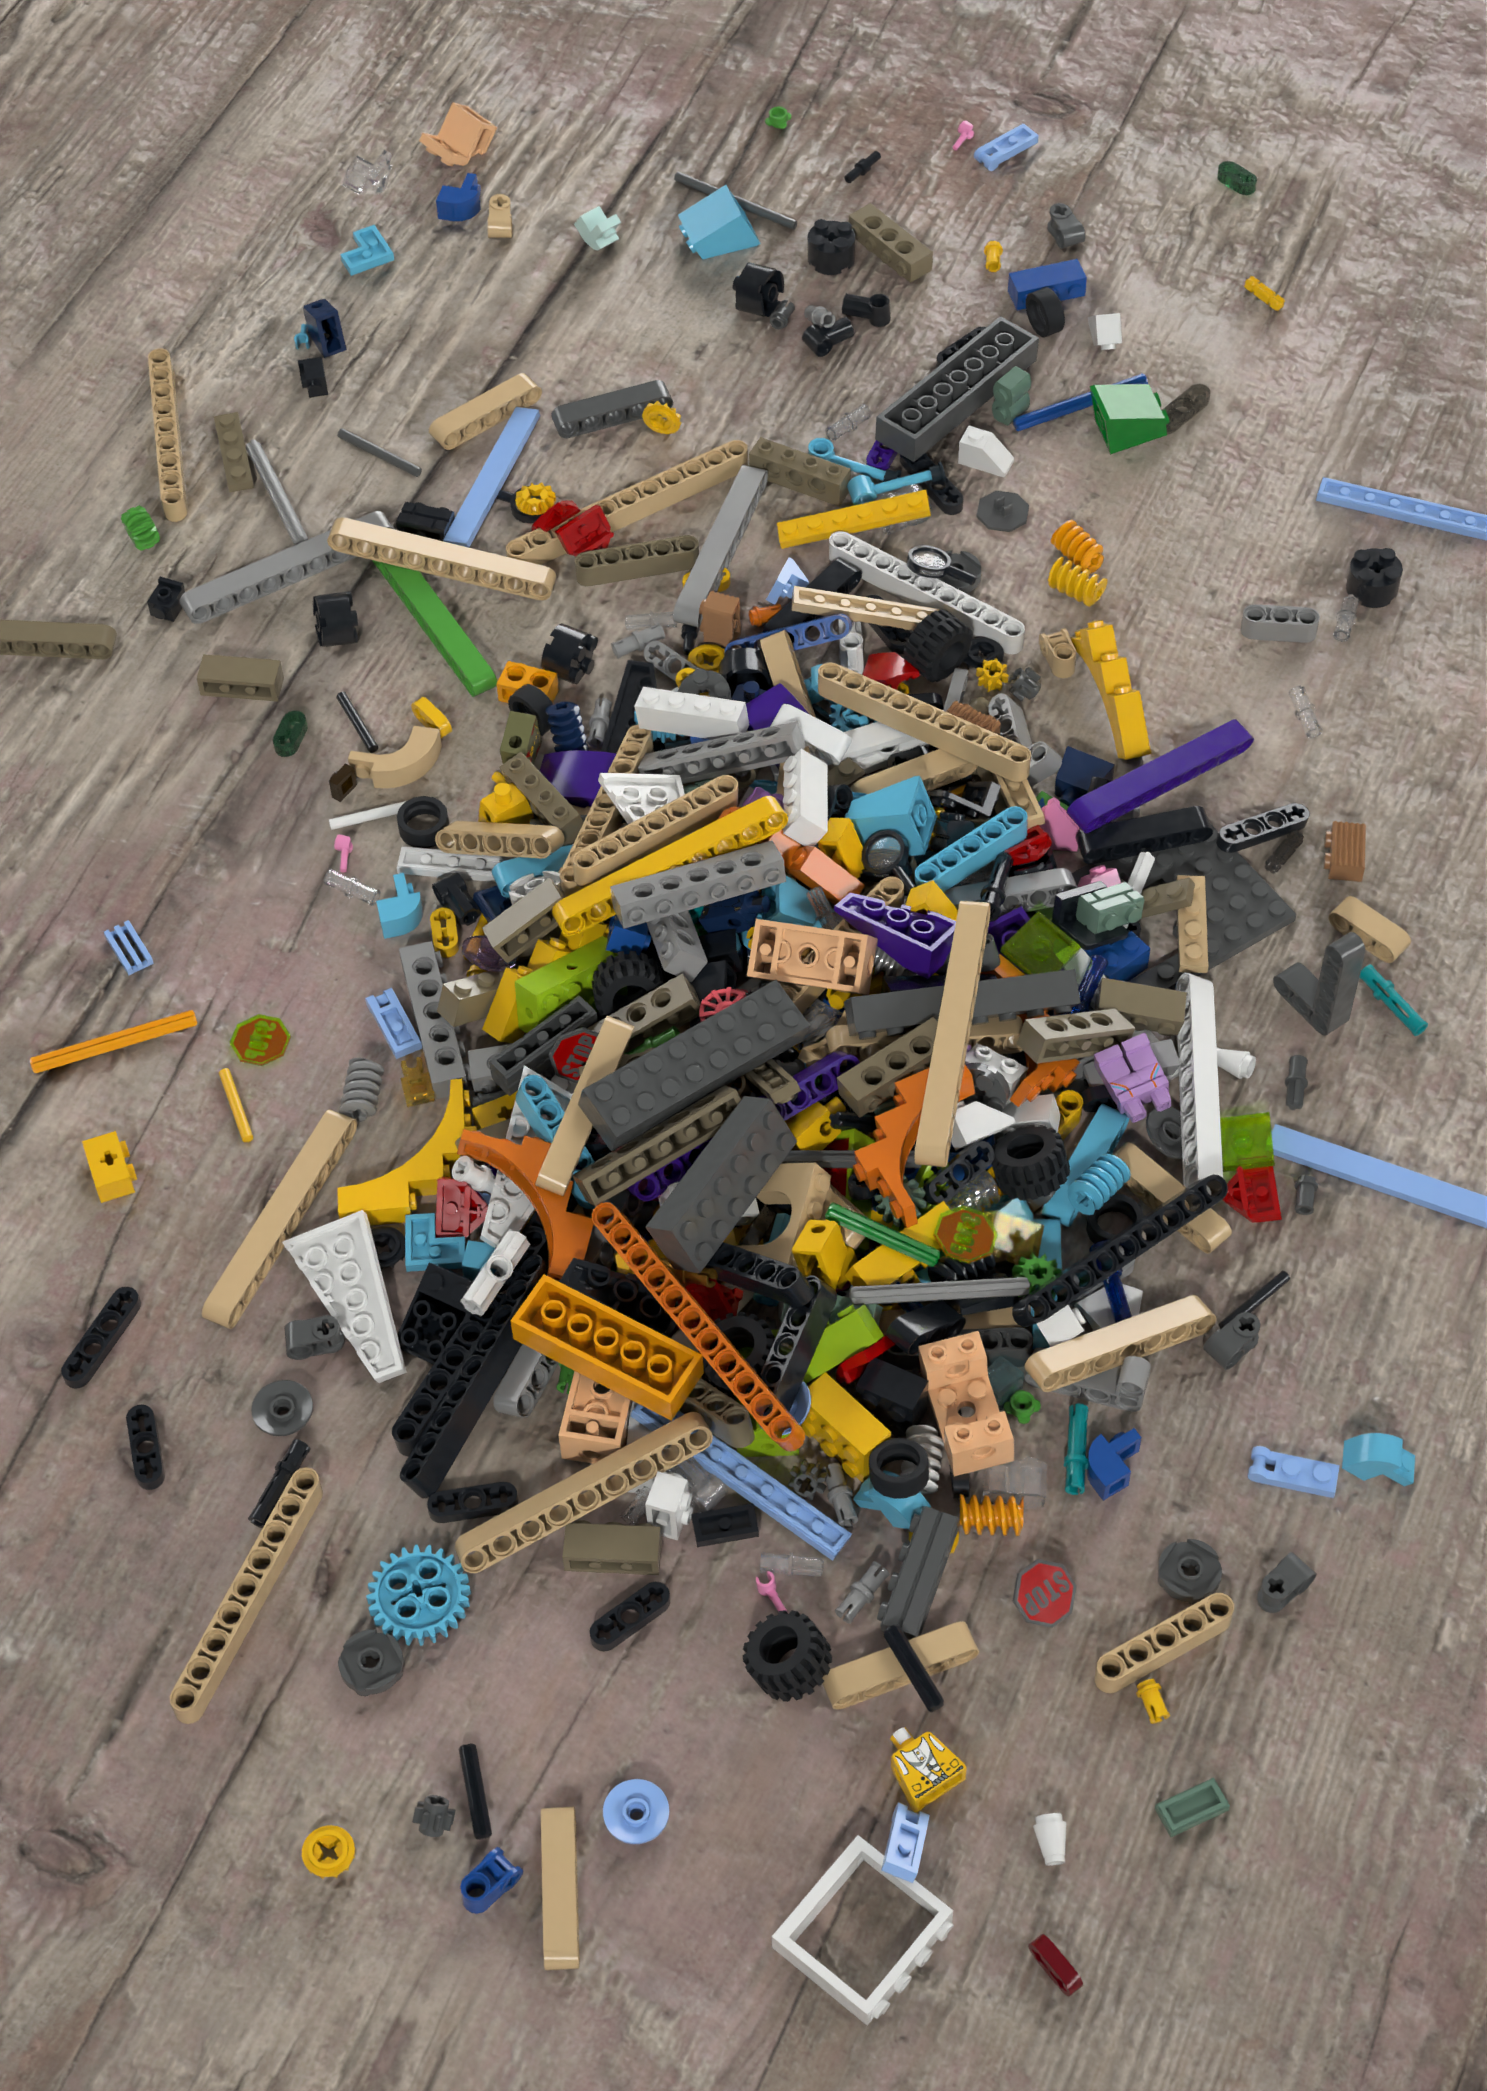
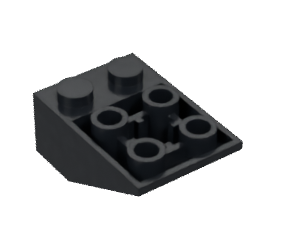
[397,1262,474,1365]

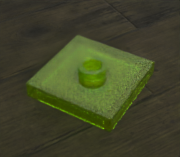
[1000,911,1081,975]
[1220,1112,1275,1172]

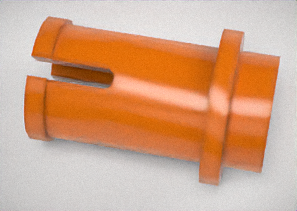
[749,603,782,627]

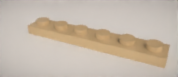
[792,586,940,630]

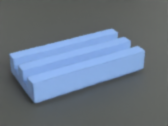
[104,920,154,976]

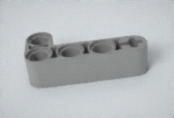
[988,694,1062,787]
[1024,1348,1151,1412]

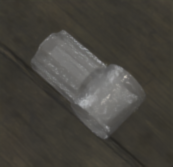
[667,1456,728,1512]

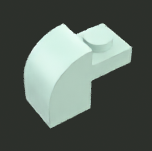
[574,206,621,250]

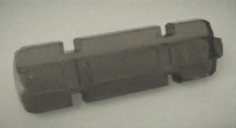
[1264,830,1304,874]

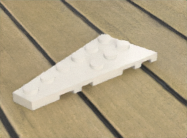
[598,773,693,835]
[480,1065,572,1249]
[282,1210,407,1383]

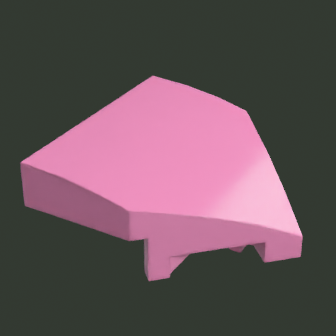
[1027,797,1079,852]

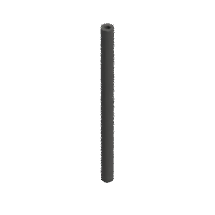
[674,172,797,230]

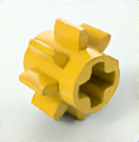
[976,658,1009,692]

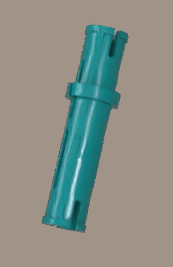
[1359,964,1428,1036]
[1064,1403,1089,1495]

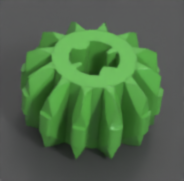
[121,505,160,551]
[1012,1252,1062,1299]

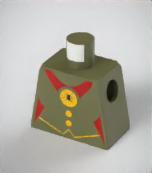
[500,711,542,765]

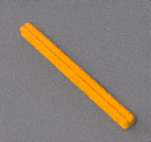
[30,1010,197,1073]

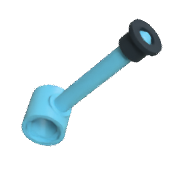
[808,438,901,482]
[847,462,946,505]

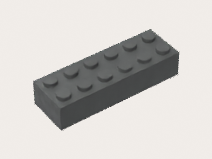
[646,1096,797,1273]

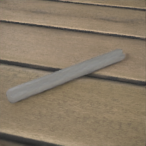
[246,439,308,545]
[849,1277,1030,1305]

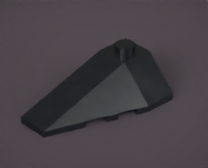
[559,1258,679,1338]

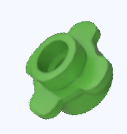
[765,107,791,129]
[1004,1390,1041,1424]

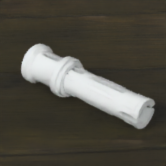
[452,1156,496,1194]

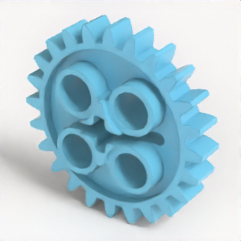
[366,1545,471,1646]

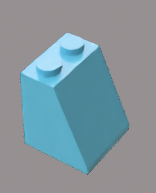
[678,185,761,260]
[845,776,937,856]

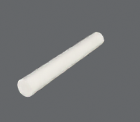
[329,800,408,830]

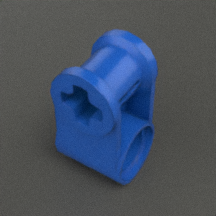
[460,1847,523,1914]

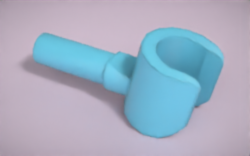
[294,324,310,349]

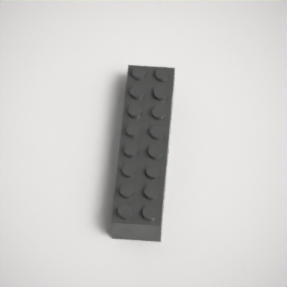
[875,316,1039,462]
[578,980,810,1152]

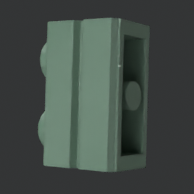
[1076,882,1144,934]

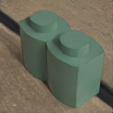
[992,366,1031,426]

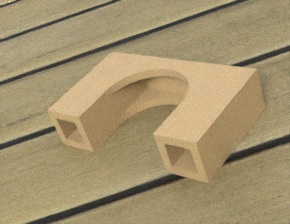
[736,1163,831,1268]

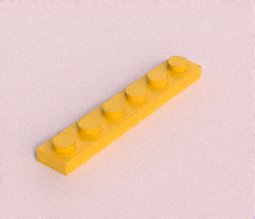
[777,490,931,549]

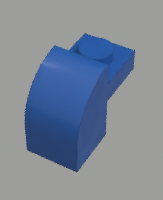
[436,173,481,222]
[1086,1428,1142,1501]

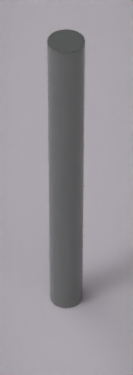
[338,428,422,477]

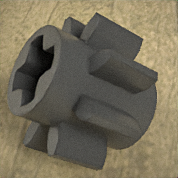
[1008,667,1041,701]
[788,1459,828,1501]
[412,1795,456,1837]

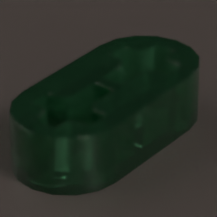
[1217,161,1257,195]
[273,711,308,757]

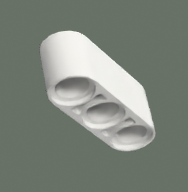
[770,704,852,765]

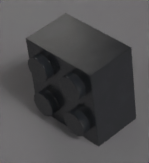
[856,1358,929,1437]

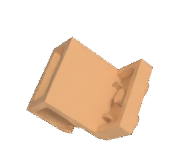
[419,102,497,167]

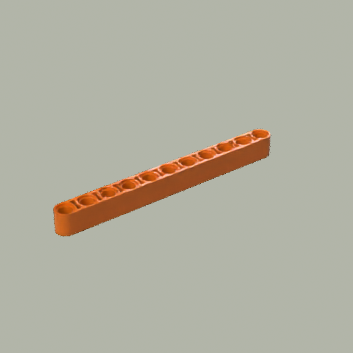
[592,1202,805,1451]

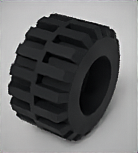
[904,609,973,682]
[592,951,665,1019]
[992,1125,1070,1200]
[698,1312,775,1398]
[742,1610,832,1702]

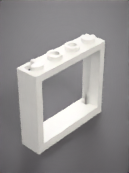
[772,1835,954,2025]

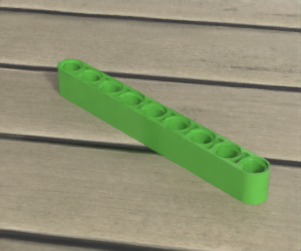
[372,560,497,697]

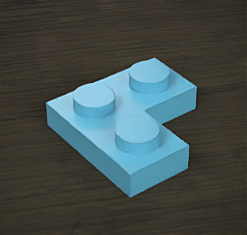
[340,225,394,276]
[405,1213,466,1272]

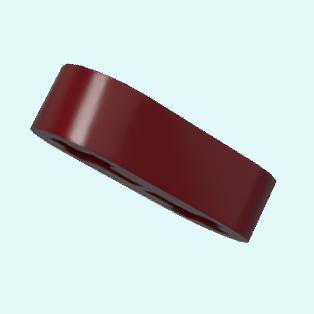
[1028,1934,1083,1997]

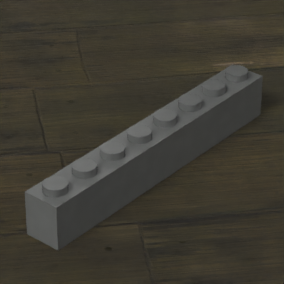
[844,969,1080,1040]

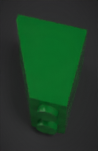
[1090,384,1169,455]

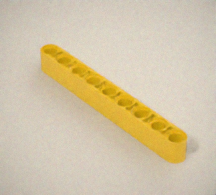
[552,796,788,936]

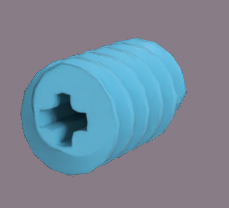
[1067,1154,1131,1215]

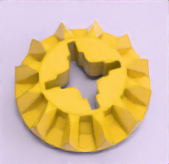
[642,401,681,434]
[515,482,556,515]
[687,644,725,673]
[301,1825,355,1879]

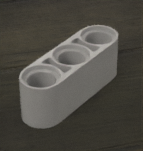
[1241,604,1320,643]

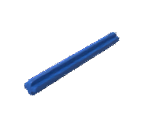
[1013,374,1148,431]

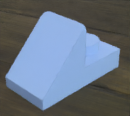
[766,558,809,605]

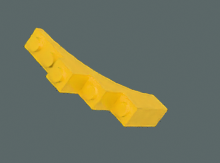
[1070,620,1151,760]
[482,922,609,1043]
[337,1079,477,1226]

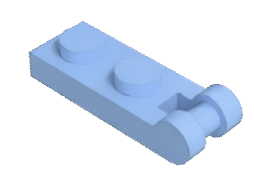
[974,123,1039,171]
[365,988,422,1059]
[1248,1446,1340,1498]
[881,1802,930,1883]

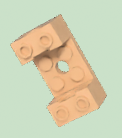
[747,919,878,995]
[918,1331,1014,1476]
[558,1371,632,1464]

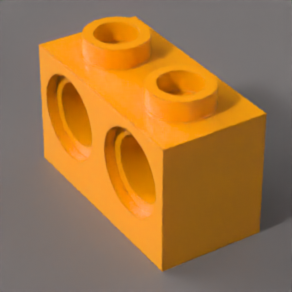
[496,661,559,703]

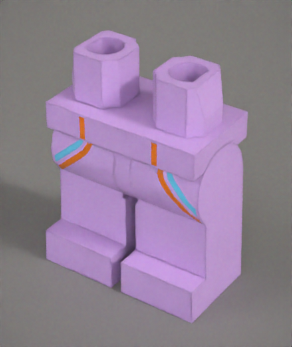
[1094,1033,1171,1123]

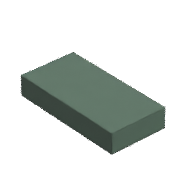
[1155,1777,1230,1837]

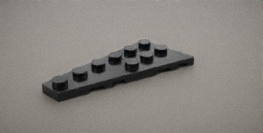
[601,660,665,754]

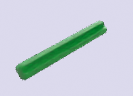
[825,1203,940,1266]

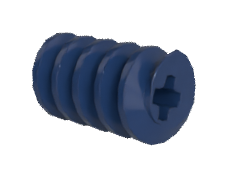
[545,701,589,752]

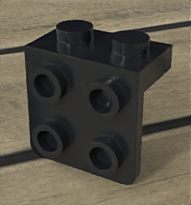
[927,782,1001,819]
[1051,881,1129,950]

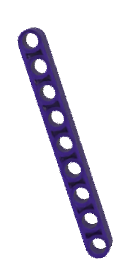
[1066,719,1254,833]
[627,1051,860,1201]

